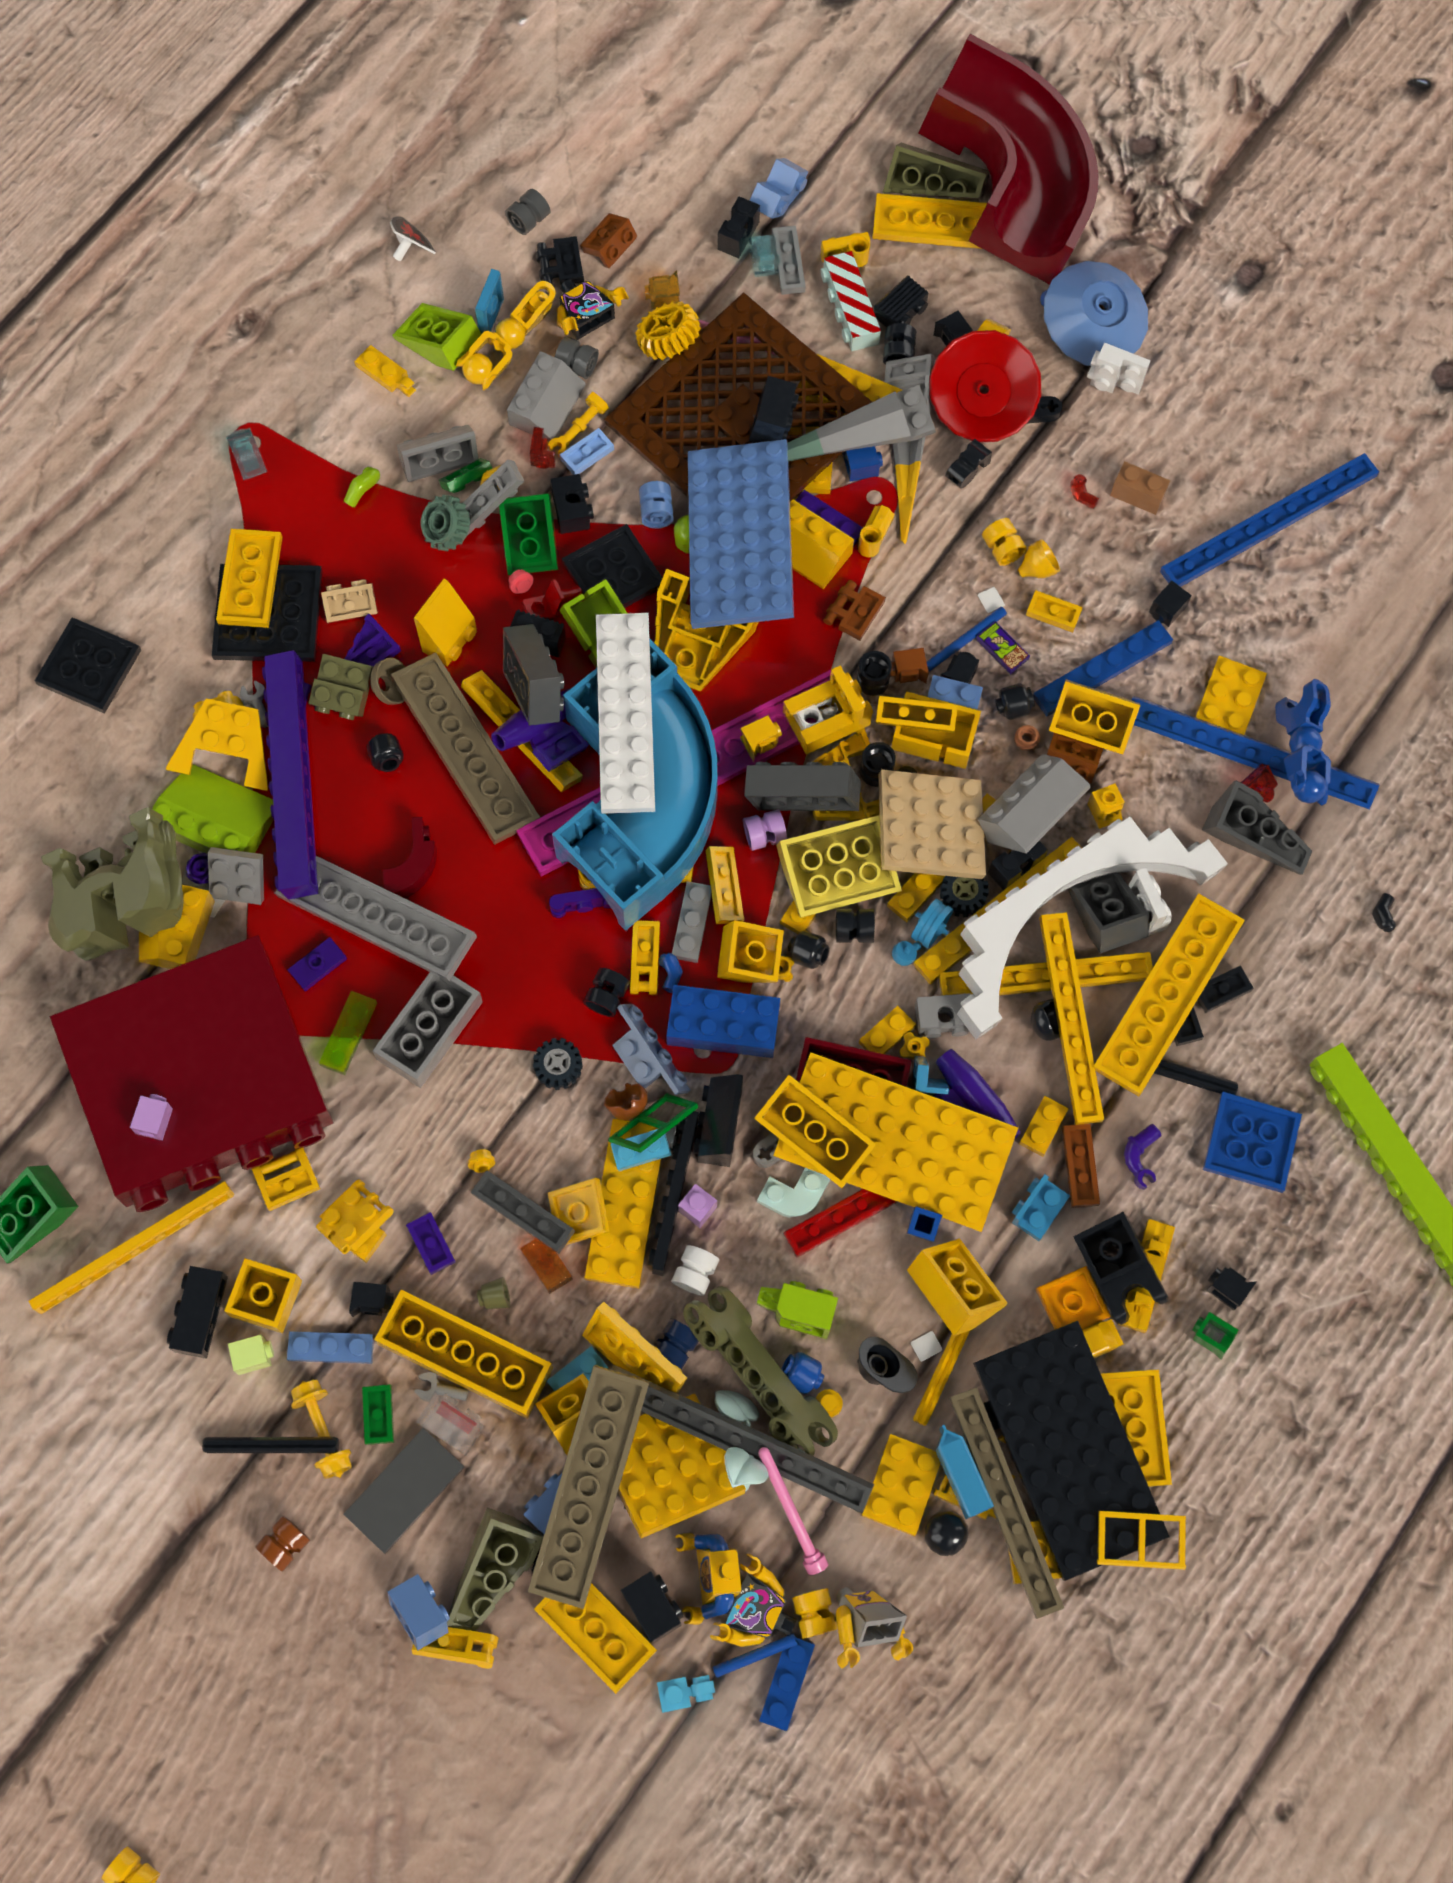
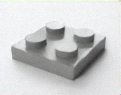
[208,847,264,905]

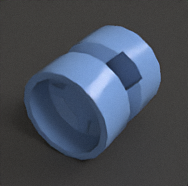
[639,481,674,529]

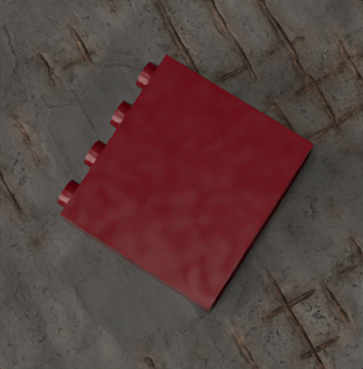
[49,935,334,1212]

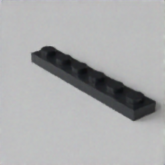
[648,1111,699,1276]

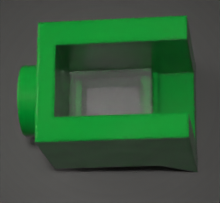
[1192,1312,1239,1360]

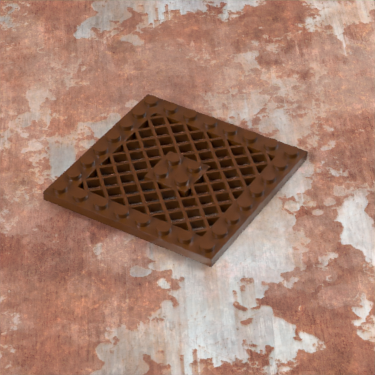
[604,292,872,501]

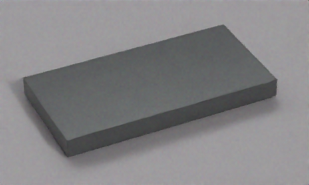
[343,1428,465,1554]

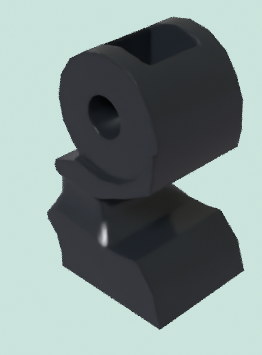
[945,439,992,488]

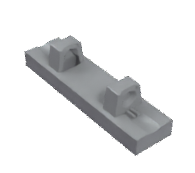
[463,460,524,537]

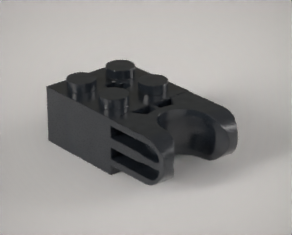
[1073,1212,1169,1325]

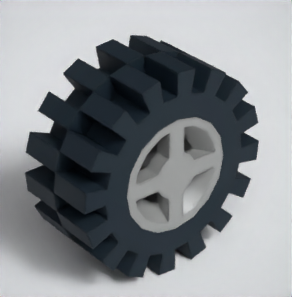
[533,1038,583,1090]

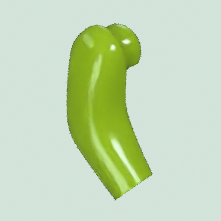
[344,467,380,507]

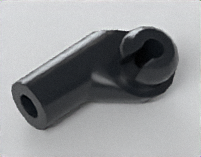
[1372,893,1396,932]

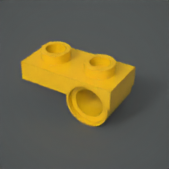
[820,232,870,267]

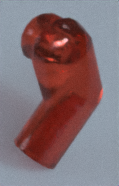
[1070,474,1099,509]

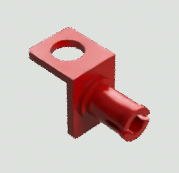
[522,579,582,619]

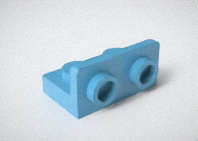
[1012,1174,1070,1241]

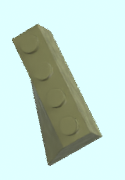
[882,142,990,198]

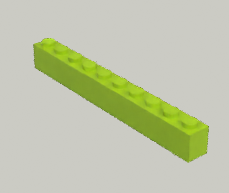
[1309,1043,1453,1287]

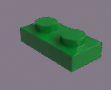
[438,458,493,493]
[362,1384,394,1445]

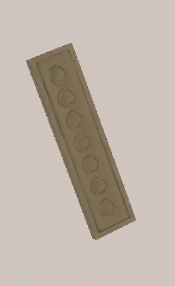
[391,653,540,845]
[528,1365,650,1609]

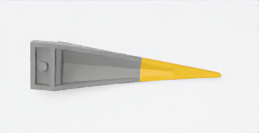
[884,353,935,544]

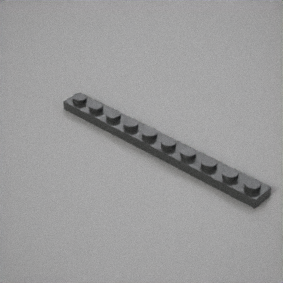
[610,1365,875,1513]

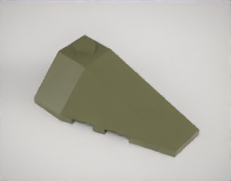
[447,1507,544,1631]

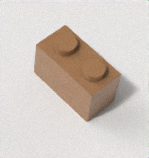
[1110,461,1170,515]

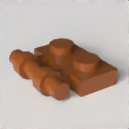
[823,580,886,641]

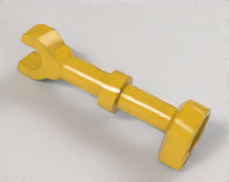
[548,391,609,458]

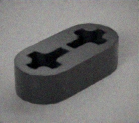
[1027,396,1062,424]

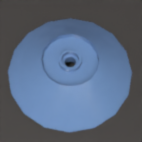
[1044,261,1148,366]

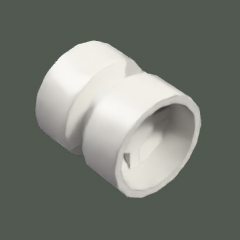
[671,1245,719,1296]

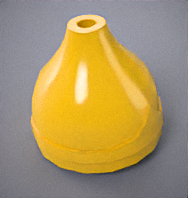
[1018,539,1060,578]

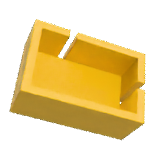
[891,692,981,769]

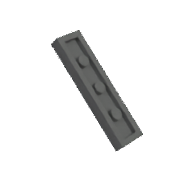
[471,1171,575,1254]

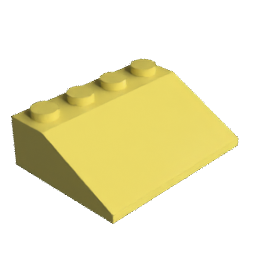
[776,815,902,918]

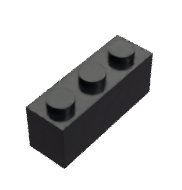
[167,1266,228,1359]

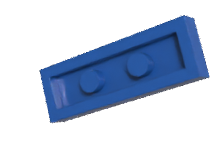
[759,1635,815,1731]

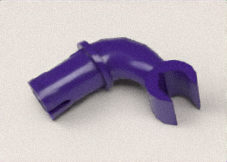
[1124,1124,1162,1190]

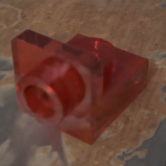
[530,427,556,469]

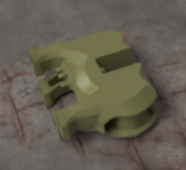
[41,807,183,961]

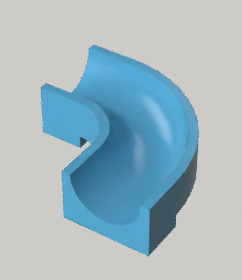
[552,638,717,931]

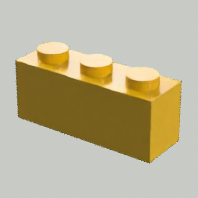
[876,696,958,733]

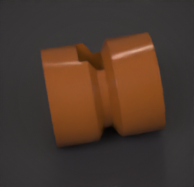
[255,1515,310,1572]

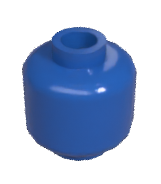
[781,1352,824,1394]

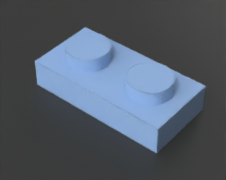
[560,428,614,475]

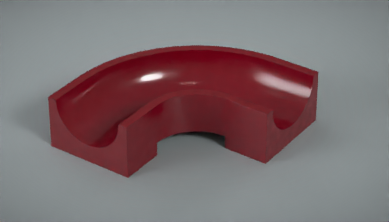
[918,33,1099,285]

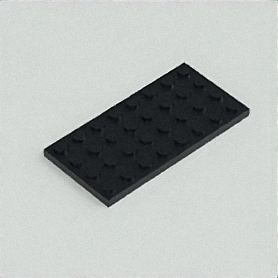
[973,1321,1170,1581]

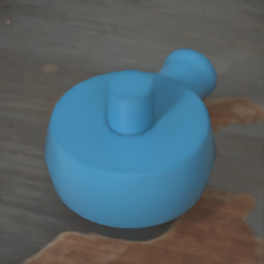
[892,941,921,966]

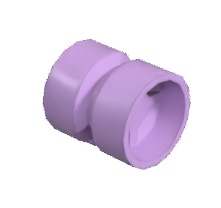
[743,809,787,851]

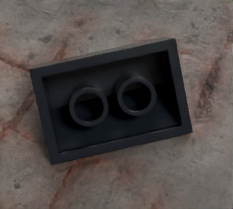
[693,1074,743,1167]

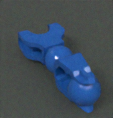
[1275,679,1331,806]

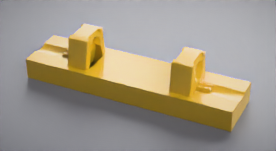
[1118,1219,1175,1333]

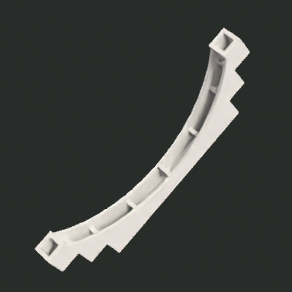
[957,817,1228,1040]

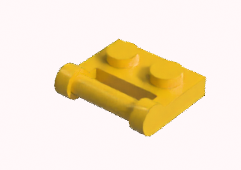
[252,1148,321,1211]

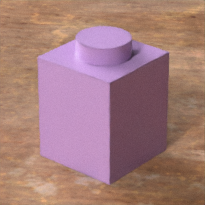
[130,1094,173,1141]
[678,1184,717,1228]

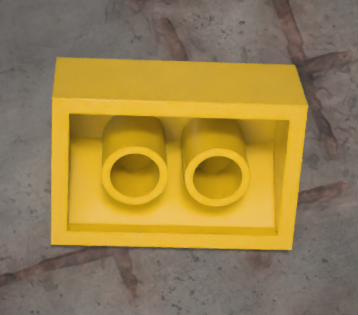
[790,499,854,589]
[907,1238,1008,1336]

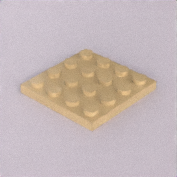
[878,770,986,879]

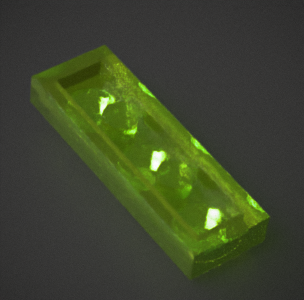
[319,991,377,1075]

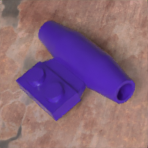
[491,689,589,772]
[933,1049,1021,1139]

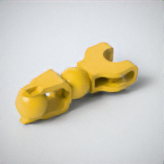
[456,281,556,390]

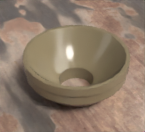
[370,658,405,705]

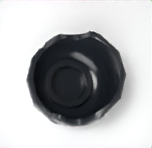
[1031,999,1060,1041]
[925,1511,969,1556]

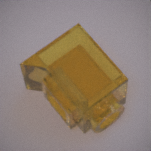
[644,270,680,309]

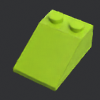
[392,303,481,371]

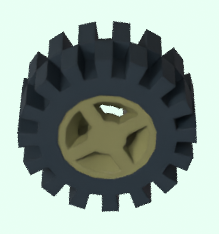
[940,876,989,917]

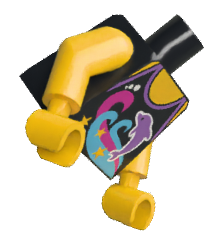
[557,279,629,340]

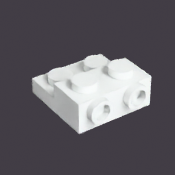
[1087,343,1151,395]
[1128,868,1172,936]

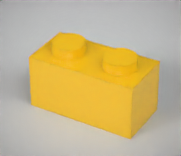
[350,1228,387,1263]

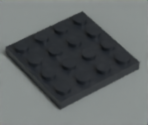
[212,564,323,662]

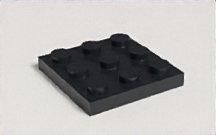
[562,524,662,608]
[34,617,141,714]

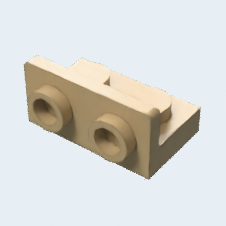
[321,579,378,623]

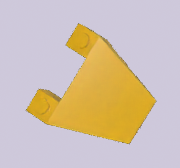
[655,569,758,692]

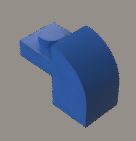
[907,1206,942,1242]

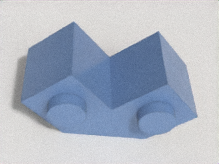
[749,158,809,219]

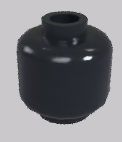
[995,683,1035,720]
[367,733,404,772]
[788,931,829,969]

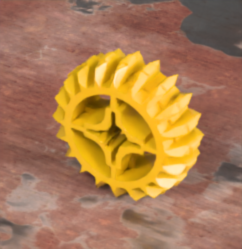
[635,301,701,360]

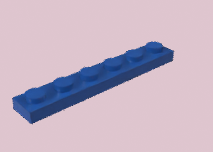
[1033,620,1173,717]

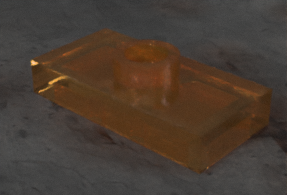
[520,1239,573,1294]

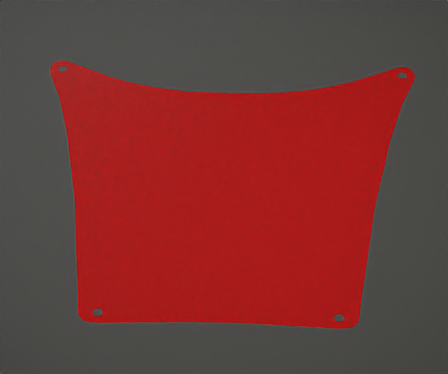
[229,423,898,1074]

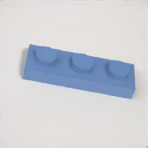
[287,1331,375,1364]

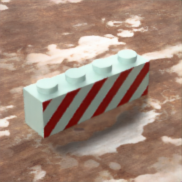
[820,251,881,352]

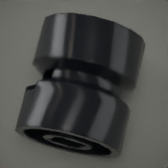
[883,323,917,365]
[856,651,892,696]
[860,742,896,787]
[835,909,875,943]
[583,968,630,1017]

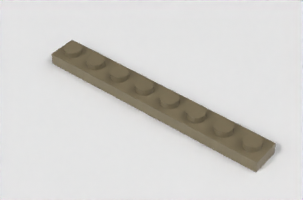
[949,1387,1064,1619]

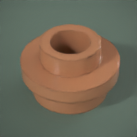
[1014,725,1040,751]

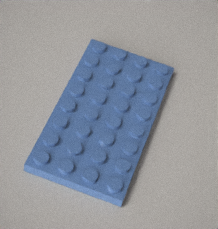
[688,439,794,629]

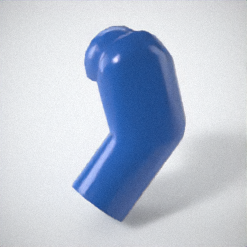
[659,953,683,993]

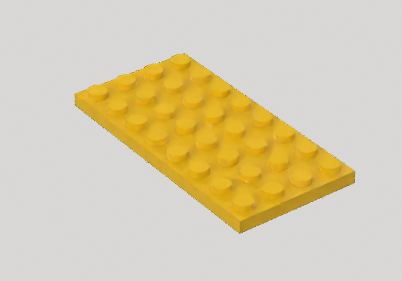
[773,1052,1018,1232]

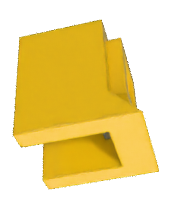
[740,715,782,762]
[1087,783,1125,829]

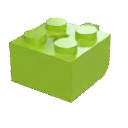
[757,1281,838,1339]

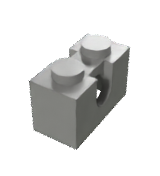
[915,993,971,1039]

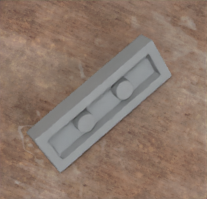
[772,226,806,295]
[672,881,712,963]

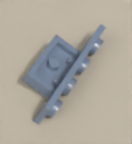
[612,1004,691,1095]

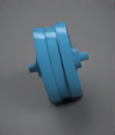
[911,898,954,949]

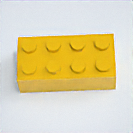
[754,1075,877,1188]

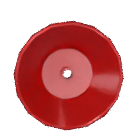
[929,330,1041,442]

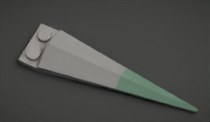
[787,385,936,461]

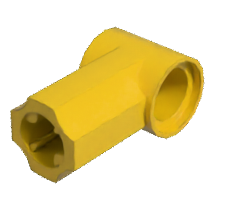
[858,505,895,558]

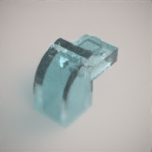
[749,235,780,277]
[226,428,267,480]

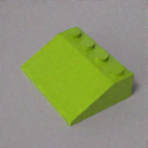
[152,764,274,854]

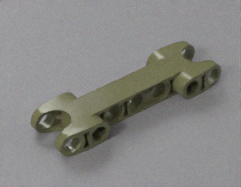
[683,1286,838,1456]

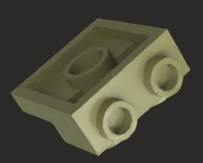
[309,654,374,720]

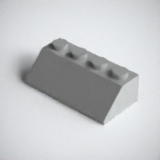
[978,754,1091,854]

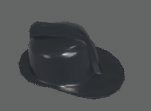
[857,1337,918,1393]

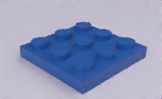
[1202,1092,1302,1193]

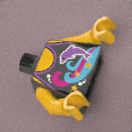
[710,1553,797,1647]

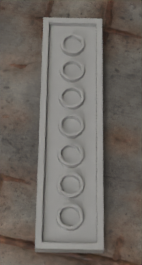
[275,856,477,981]

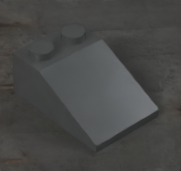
[1068,872,1149,953]

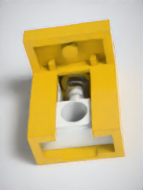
[783,665,873,754]

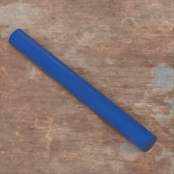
[926,607,1007,672]

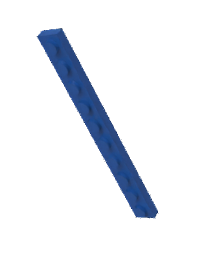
[1160,453,1379,587]
[1131,696,1380,810]

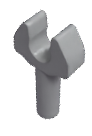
[240,681,268,728]
[415,1372,469,1402]

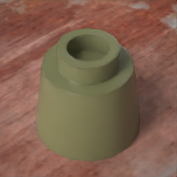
[477,1277,510,1310]

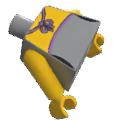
[835,1588,913,1669]

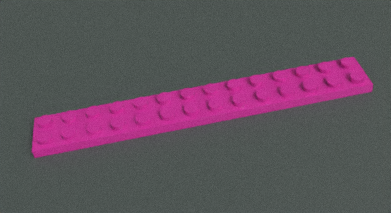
[516,670,838,877]

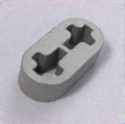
[753,1133,780,1168]

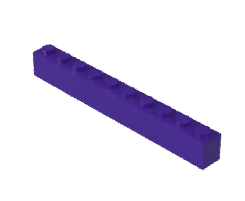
[262,650,318,900]

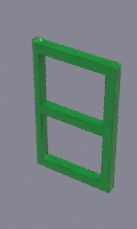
[608,1093,699,1153]

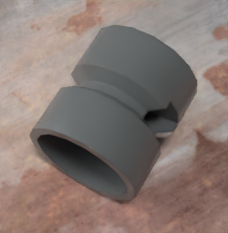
[505,189,551,235]
[555,336,599,379]

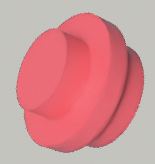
[509,570,533,594]

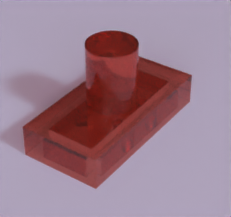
[1240,763,1278,803]

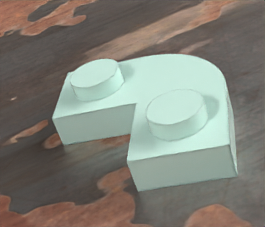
[757,1168,831,1218]

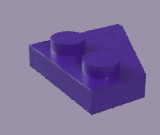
[345,614,401,666]

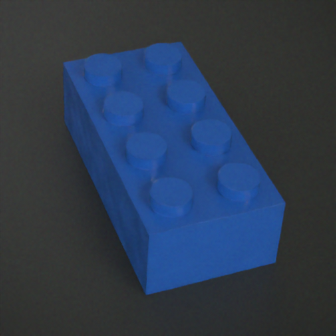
[666,985,781,1058]

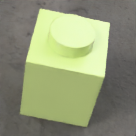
[228,1335,274,1375]

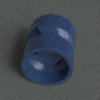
[654,1318,699,1370]

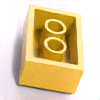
[1049,679,1140,755]

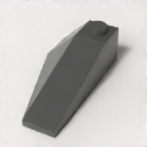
[1202,780,1312,875]

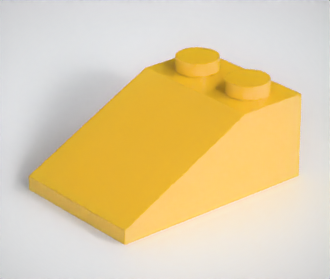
[414,579,477,667]

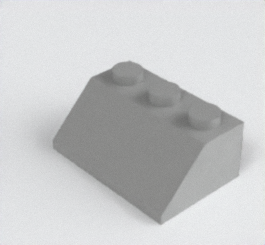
[507,351,586,442]
[397,425,478,482]

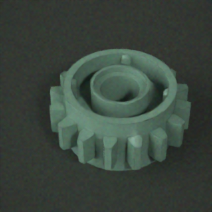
[421,495,470,551]

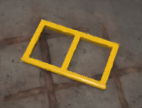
[1097,1511,1186,1570]

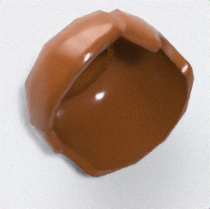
[604,1083,648,1121]

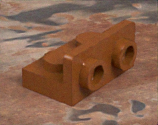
[580,213,637,268]
[1047,733,1103,784]

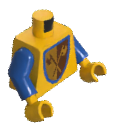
[675,1533,741,1625]

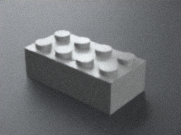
[373,972,483,1088]

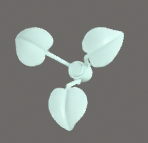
[714,1390,806,1491]

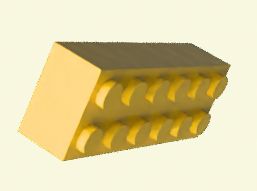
[374,1289,553,1419]

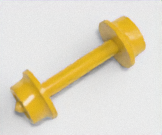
[291,1380,352,1479]

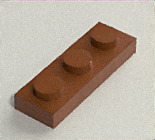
[1062,1124,1100,1208]

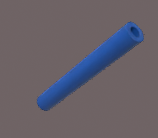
[713,1633,798,1678]

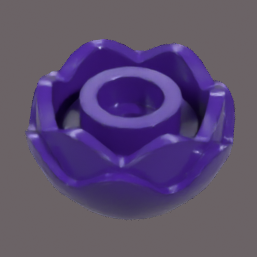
[186,853,209,884]

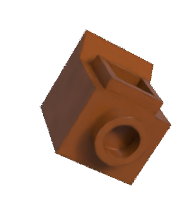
[890,648,929,684]

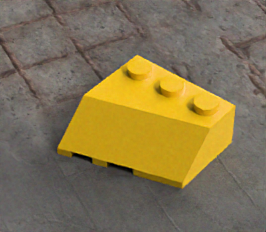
[139,885,215,969]

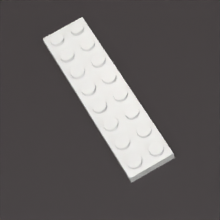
[596,613,655,814]

